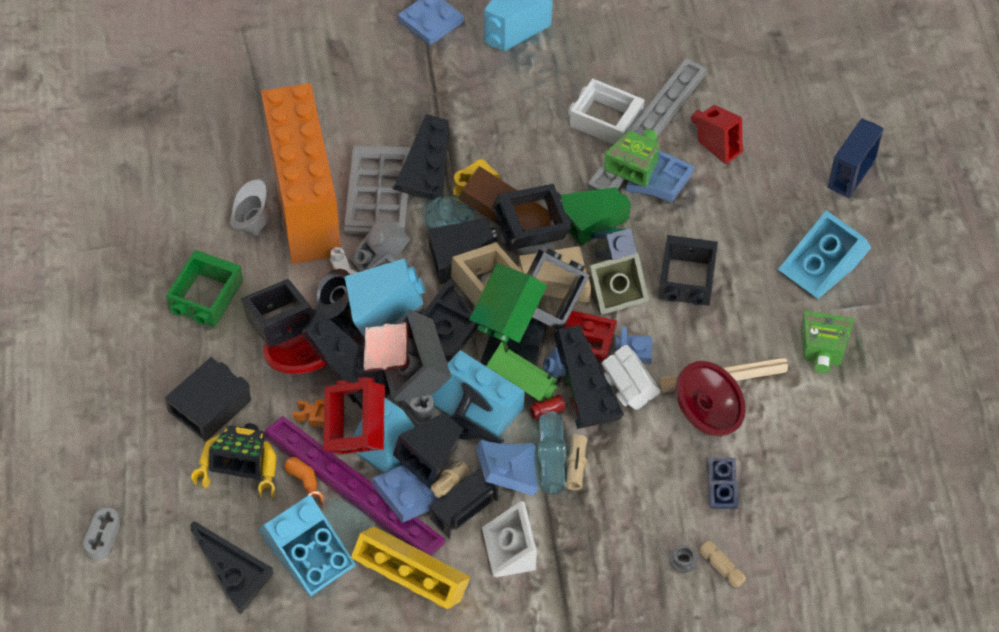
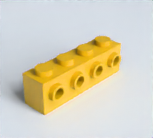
[351,526,471,609]

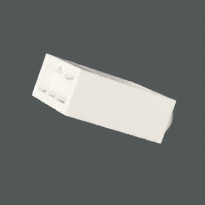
[568,79,645,145]

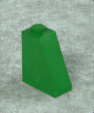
[561,187,631,246]

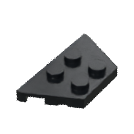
[422,280,478,361]

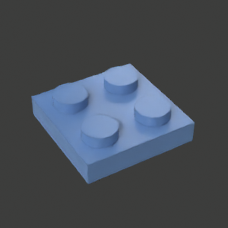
[398,0,464,46]
[372,465,443,523]

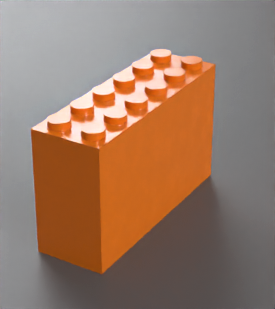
[261,83,341,264]

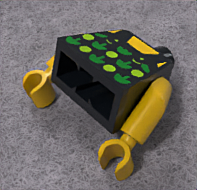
[191,423,276,499]

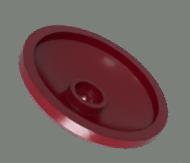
[675,361,746,437]

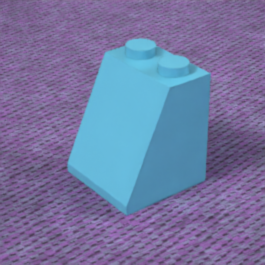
[484,0,553,51]
[345,258,425,344]

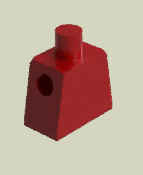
[691,105,743,164]

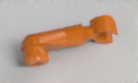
[284,457,323,506]

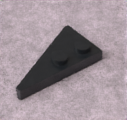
[190,521,274,614]

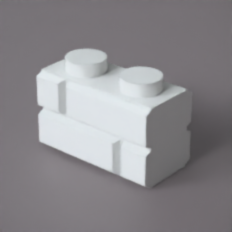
[602,345,661,410]

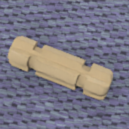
[700,541,746,588]

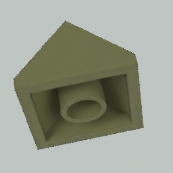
[588,252,649,315]

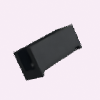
[429,468,499,540]

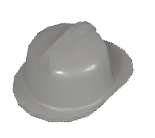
[230,179,270,236]

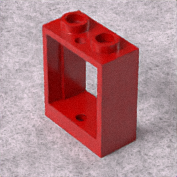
[323,378,385,455]

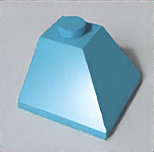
[353,398,415,473]

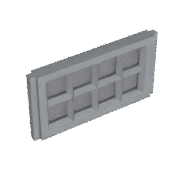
[344,145,411,235]

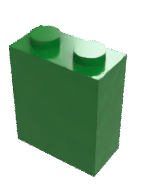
[469,263,547,343]

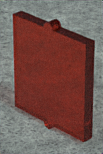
[364,322,409,372]

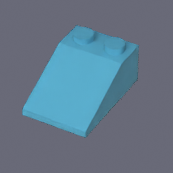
[778,210,871,299]

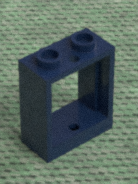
[827,118,884,198]

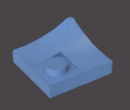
[626,150,695,203]
[476,440,539,496]

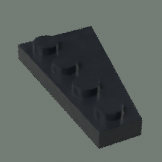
[392,114,449,202]
[301,311,390,410]
[554,325,624,429]

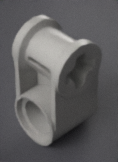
[397,395,435,426]

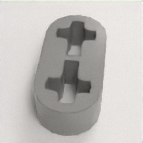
[83,508,120,560]

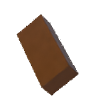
[458,166,552,231]

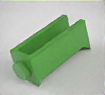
[486,342,558,401]

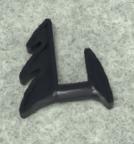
[451,382,504,444]

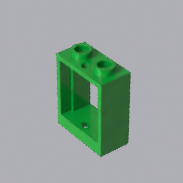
[166,250,243,327]

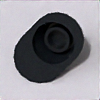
[315,268,351,320]

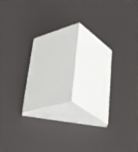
[482,501,537,577]

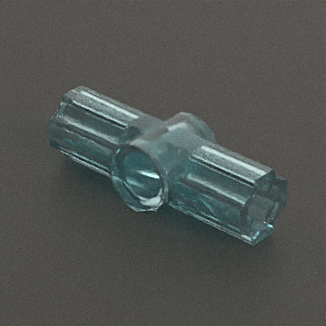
[538,412,566,494]

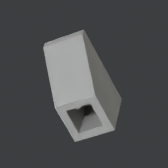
[350,220,410,272]

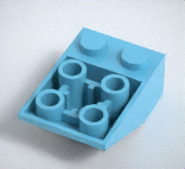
[258,495,356,596]

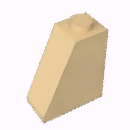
[518,246,591,303]

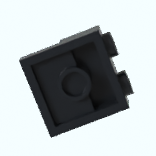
[481,318,546,366]

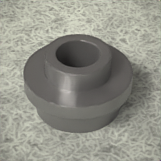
[670,545,698,573]

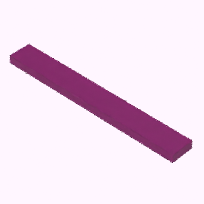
[264,416,445,556]

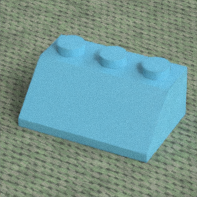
[431,350,524,439]

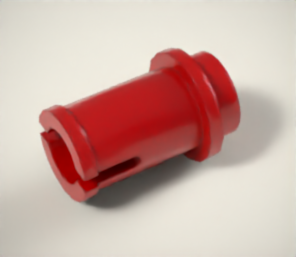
[529,395,566,421]

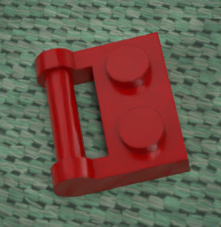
[556,310,617,363]

